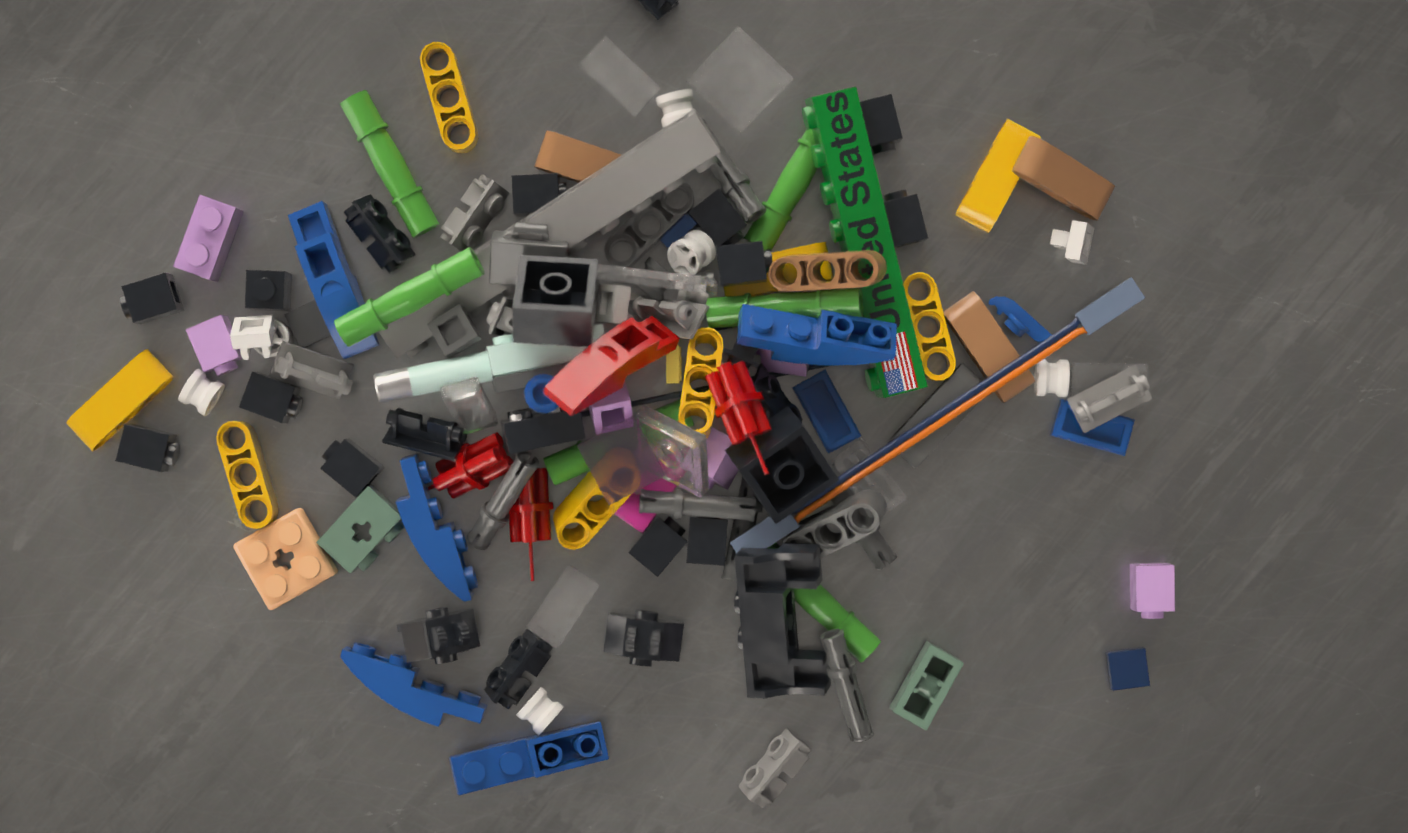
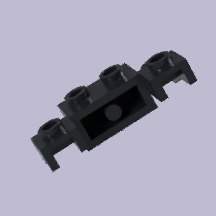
[734,543,831,699]

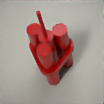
[705,361,772,475]
[428,432,514,499]
[509,468,554,581]

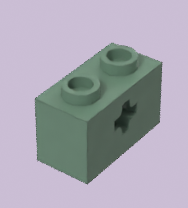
[316,485,405,573]
[890,641,964,731]

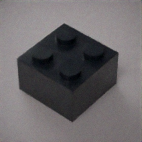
[512,255,598,347]
[725,406,839,524]

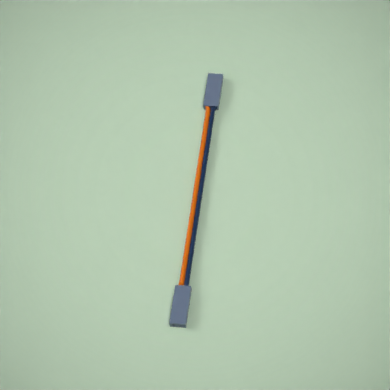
[730,277,1145,553]

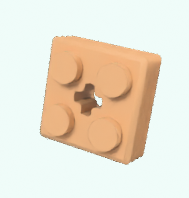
[233,508,338,610]

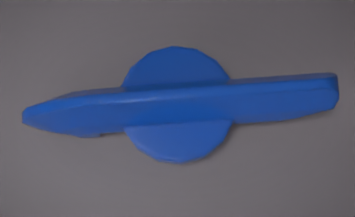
[988,296,1052,342]

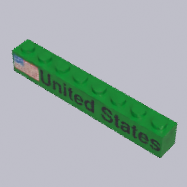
[802,86,928,398]

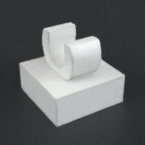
[1050,220,1095,265]
[595,284,640,324]
[230,314,275,360]

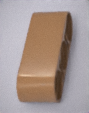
[534,131,621,183]
[1011,136,1115,221]
[768,250,887,292]
[943,291,1035,403]

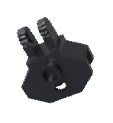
[396,607,480,664]
[603,610,684,667]

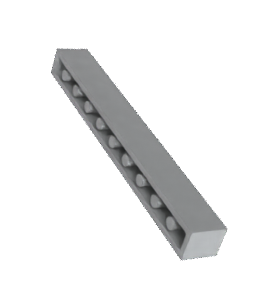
[378,108,720,359]

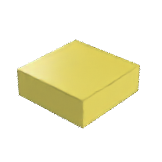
[666,345,682,384]

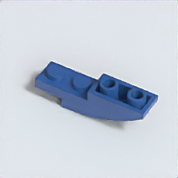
[288,201,379,359]
[737,304,897,366]
[396,453,478,602]
[340,642,487,727]
[449,722,609,795]

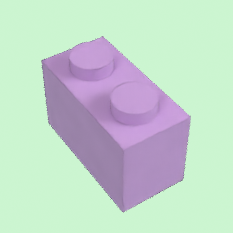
[173,195,244,282]

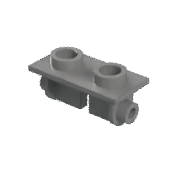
[440,174,509,251]
[632,295,709,340]
[486,297,513,335]
[269,341,354,399]
[1067,365,1152,433]
[738,728,811,808]

